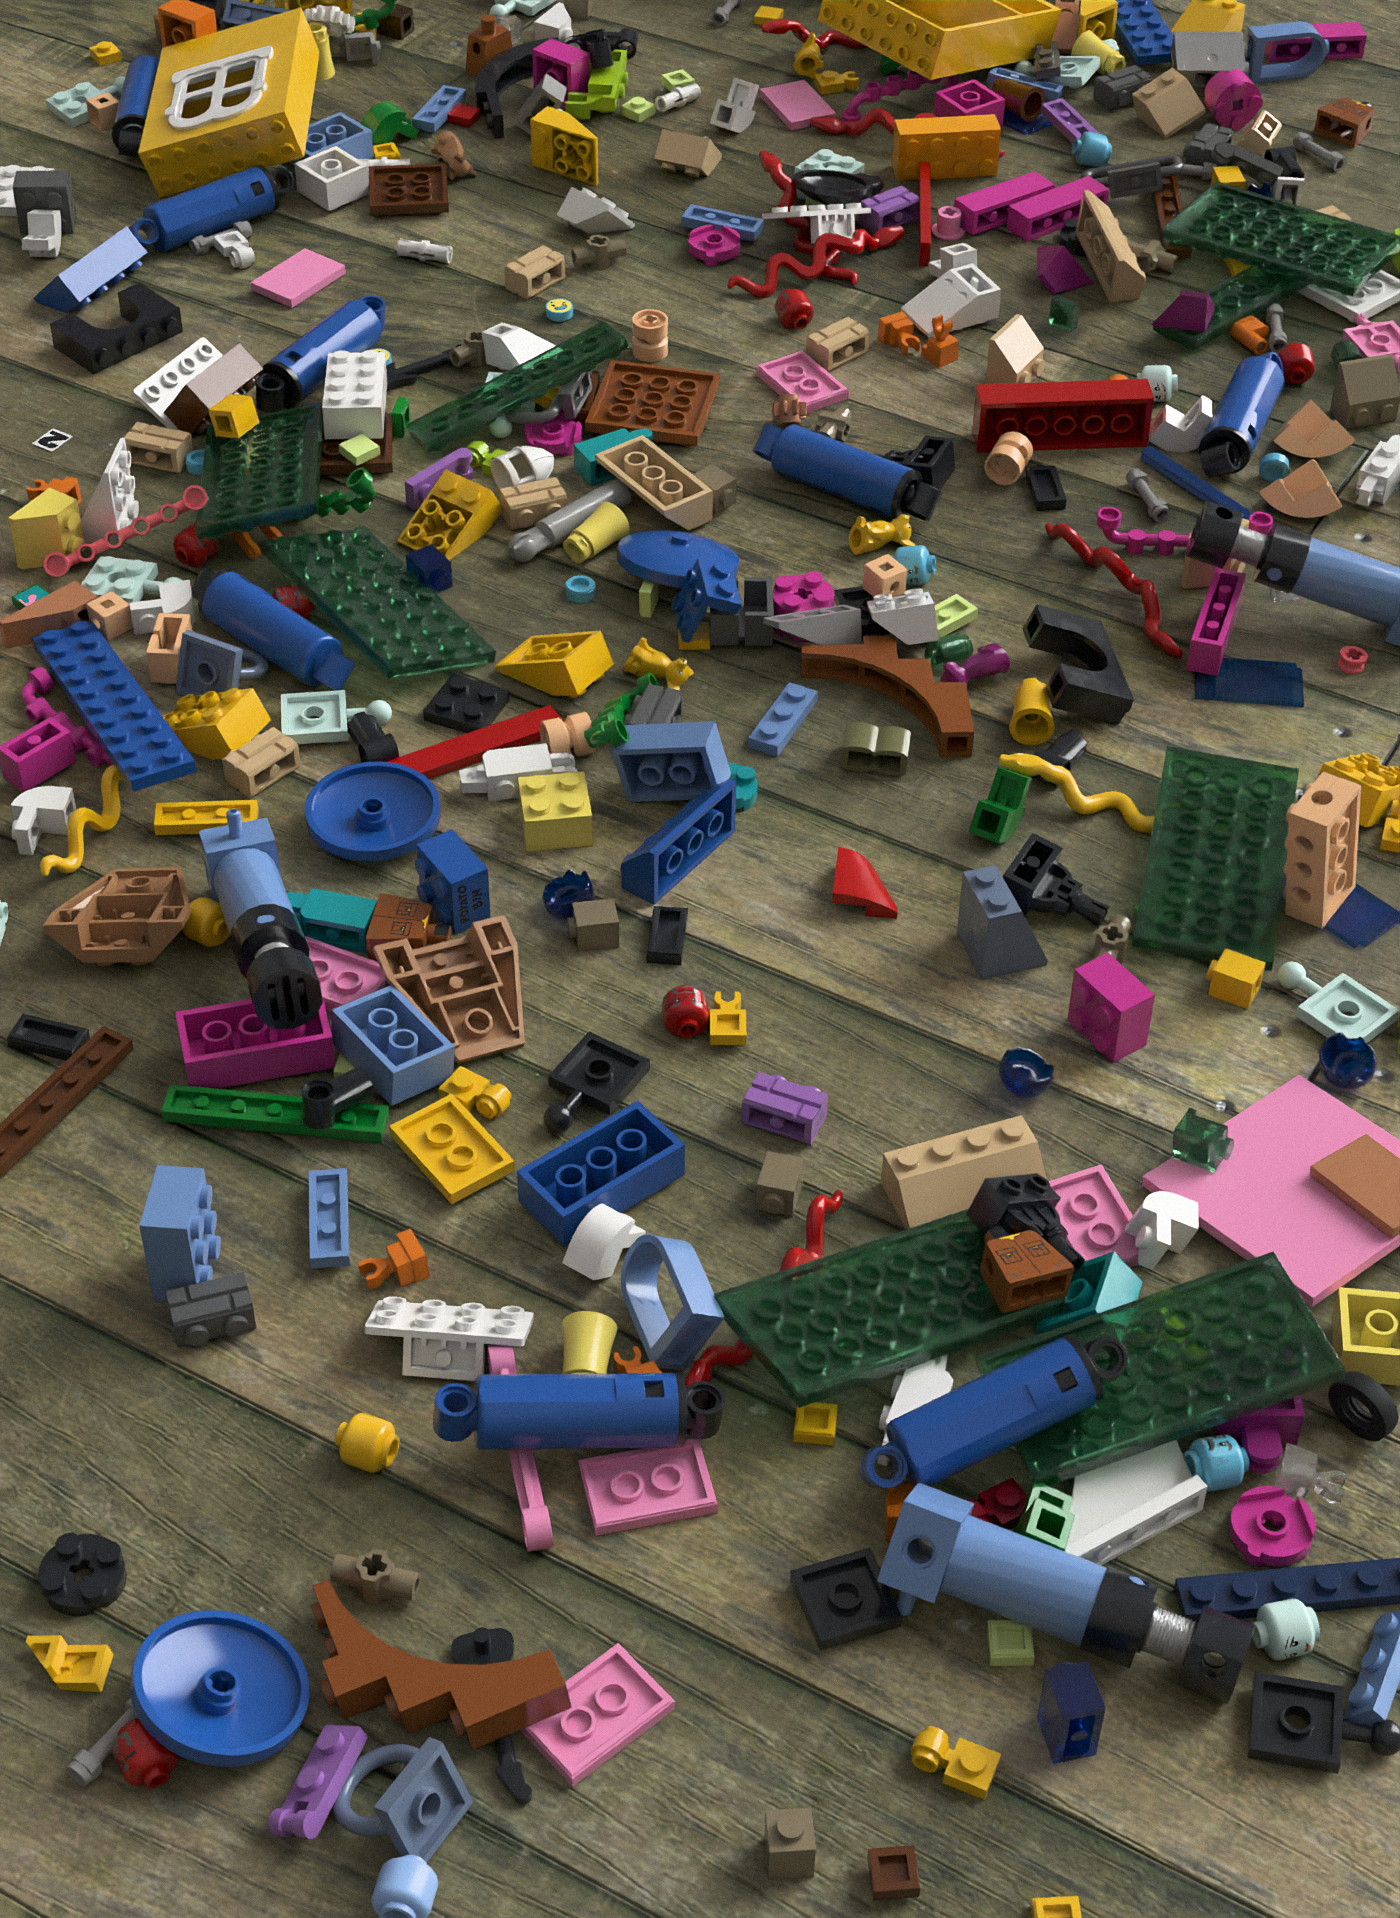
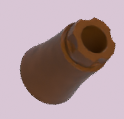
[991,78,1045,122]

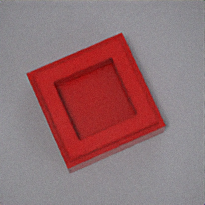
[447,103,481,128]

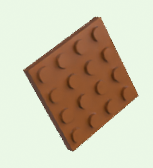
[585,360,721,446]

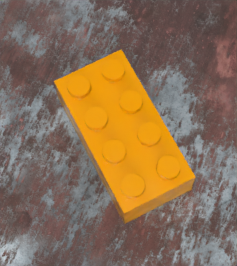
[892,114,1001,181]

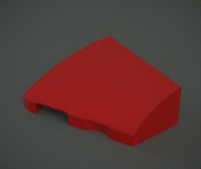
[832,847,898,919]

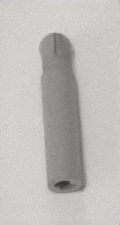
[508,478,631,562]

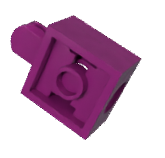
[1206,1349,1304,1474]

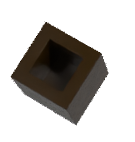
[377,4,414,40]

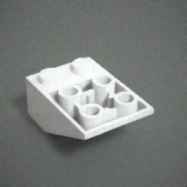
[901,263,1001,338]
[81,438,139,545]

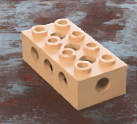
[1283,772,1361,928]

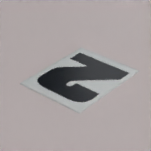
[32,428,73,452]

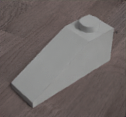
[763,604,862,645]

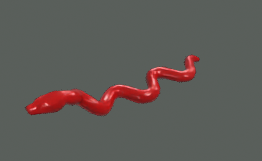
[760,19,867,52]
[809,108,1005,159]
[759,150,858,285]
[727,226,905,298]
[1045,523,1183,659]
[685,1190,843,1389]

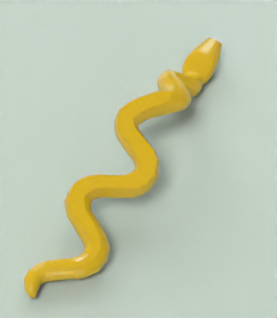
[999,753,1256,841]
[40,764,124,876]

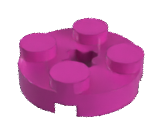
[688,225,740,266]
[524,412,582,456]
[1229,1486,1316,1567]

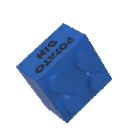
[415,829,491,935]

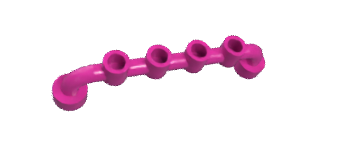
[841,70,962,122]
[1096,507,1273,555]
[21,666,113,767]

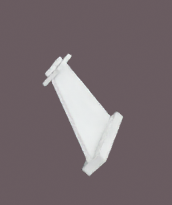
[1064,1366,1208,1565]

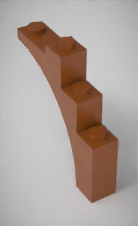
[800,635,975,757]
[310,1579,572,1750]

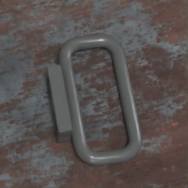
[1080,155,1184,199]
[505,357,592,424]

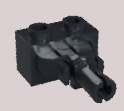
[874,435,955,491]
[1003,833,1110,926]
[966,1173,1085,1274]

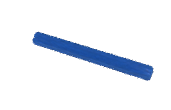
[1140,446,1252,520]

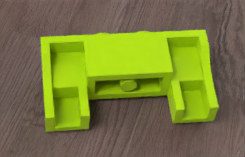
[565,49,628,121]

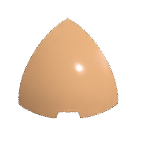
[1273,399,1356,458]
[1259,459,1342,518]

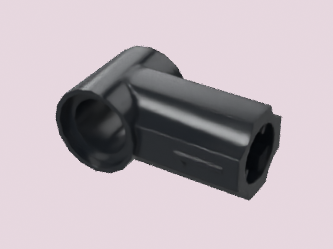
[606,28,639,59]
[1264,146,1305,178]
[347,712,399,763]
[1033,729,1087,787]
[302,1066,374,1129]

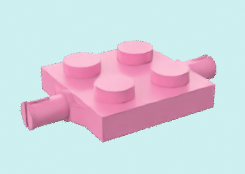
[1342,313,1400,373]

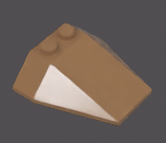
[43,867,191,966]
[373,915,525,1064]

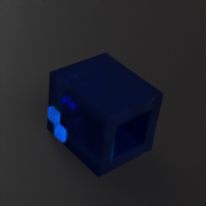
[406,544,453,597]

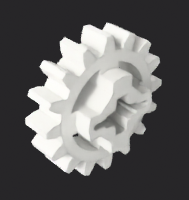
[303,5,355,37]

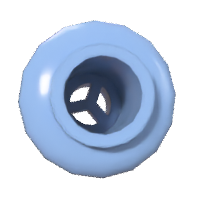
[371,1855,438,1918]

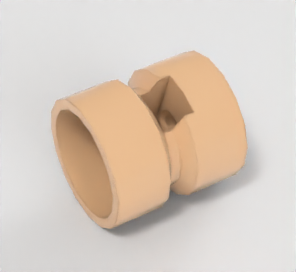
[632,309,668,362]
[984,431,1033,486]
[540,712,596,757]

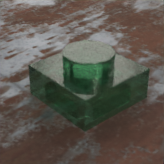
[1049,294,1080,332]

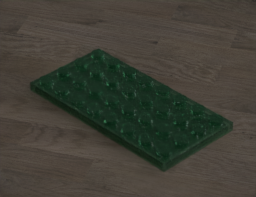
[1162,182,1400,296]
[195,402,323,539]
[261,527,497,679]
[1132,746,1299,971]
[714,1209,1065,1408]
[975,1251,1346,1486]

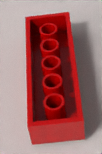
[972,379,1154,453]

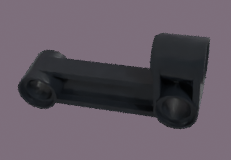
[563,29,614,69]

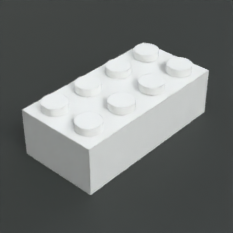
[322,350,387,439]

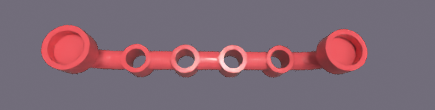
[44,485,208,577]

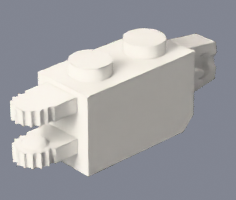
[1355,435,1400,507]
[459,743,578,802]
[878,1348,954,1466]

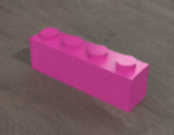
[1264,22,1367,62]
[954,171,1055,235]
[1007,176,1109,242]
[1186,568,1246,676]

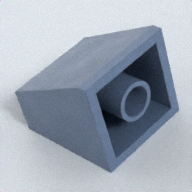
[957,865,1048,979]

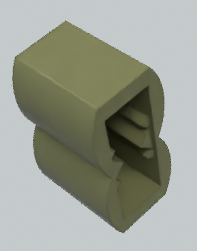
[841,722,911,776]

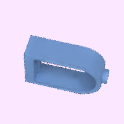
[1245,21,1329,83]
[621,1234,725,1371]

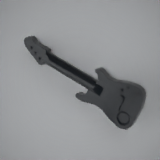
[386,344,462,391]
[451,1627,532,1804]

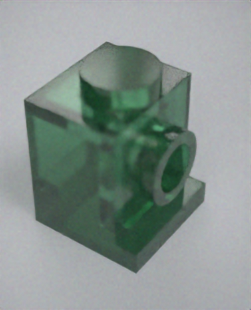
[1172,1108,1235,1172]

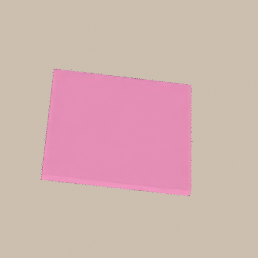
[1142,1075,1400,1307]

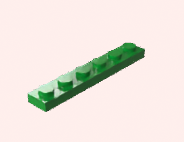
[161,1084,389,1143]

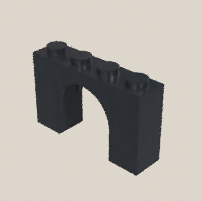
[50,282,183,374]
[1022,604,1134,724]

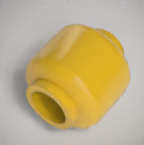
[182,897,230,947]
[335,1413,400,1473]

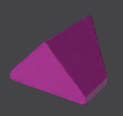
[1037,245,1094,296]
[1151,289,1215,333]

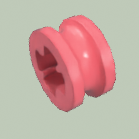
[1337,646,1368,674]

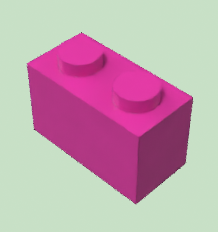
[0,717,76,792]

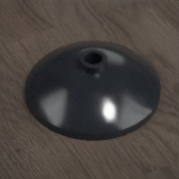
[793,170,871,207]

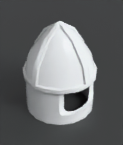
[491,446,554,490]

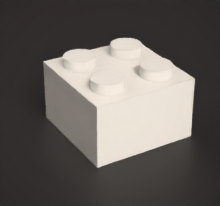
[294,146,369,211]

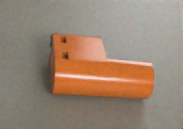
[1229,316,1269,355]

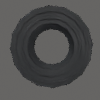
[1328,1371,1399,1441]

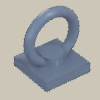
[175,630,269,696]
[333,1737,473,1863]

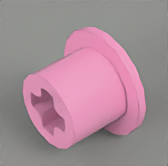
[931,206,965,241]

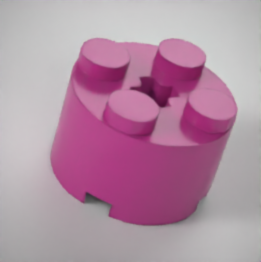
[1204,69,1263,130]
[773,571,834,642]

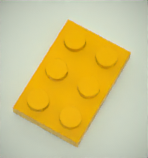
[389,1094,515,1204]

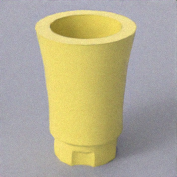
[308,22,335,81]
[1071,31,1126,75]
[563,502,630,564]
[562,1311,618,1374]

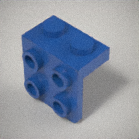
[672,558,742,643]

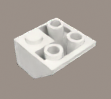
[557,187,635,234]
[482,323,565,375]
[867,589,939,645]

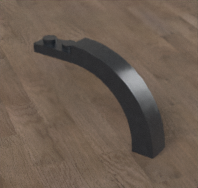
[475,37,559,139]

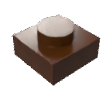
[867,1845,920,1901]

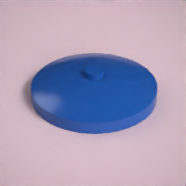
[617,530,739,588]
[305,762,441,861]
[130,1610,310,1767]

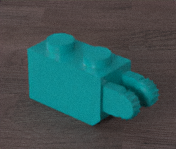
[574,428,653,486]
[287,888,378,954]

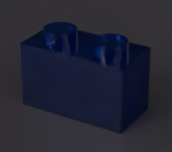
[1037,1661,1106,1764]

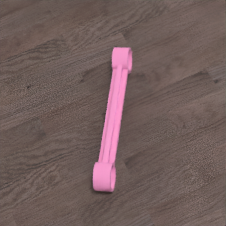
[486,1344,553,1552]

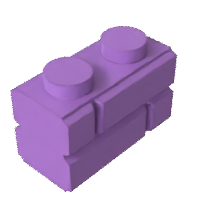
[858,185,920,234]
[742,1072,828,1145]

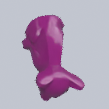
[940,643,1010,686]

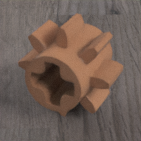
[772,394,807,428]

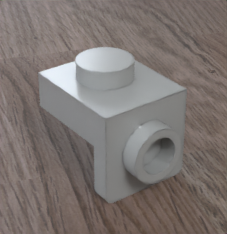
[344,32,381,65]

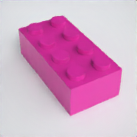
[175,997,335,1089]

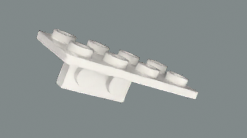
[762,203,871,244]
[132,337,223,430]
[364,1297,534,1381]

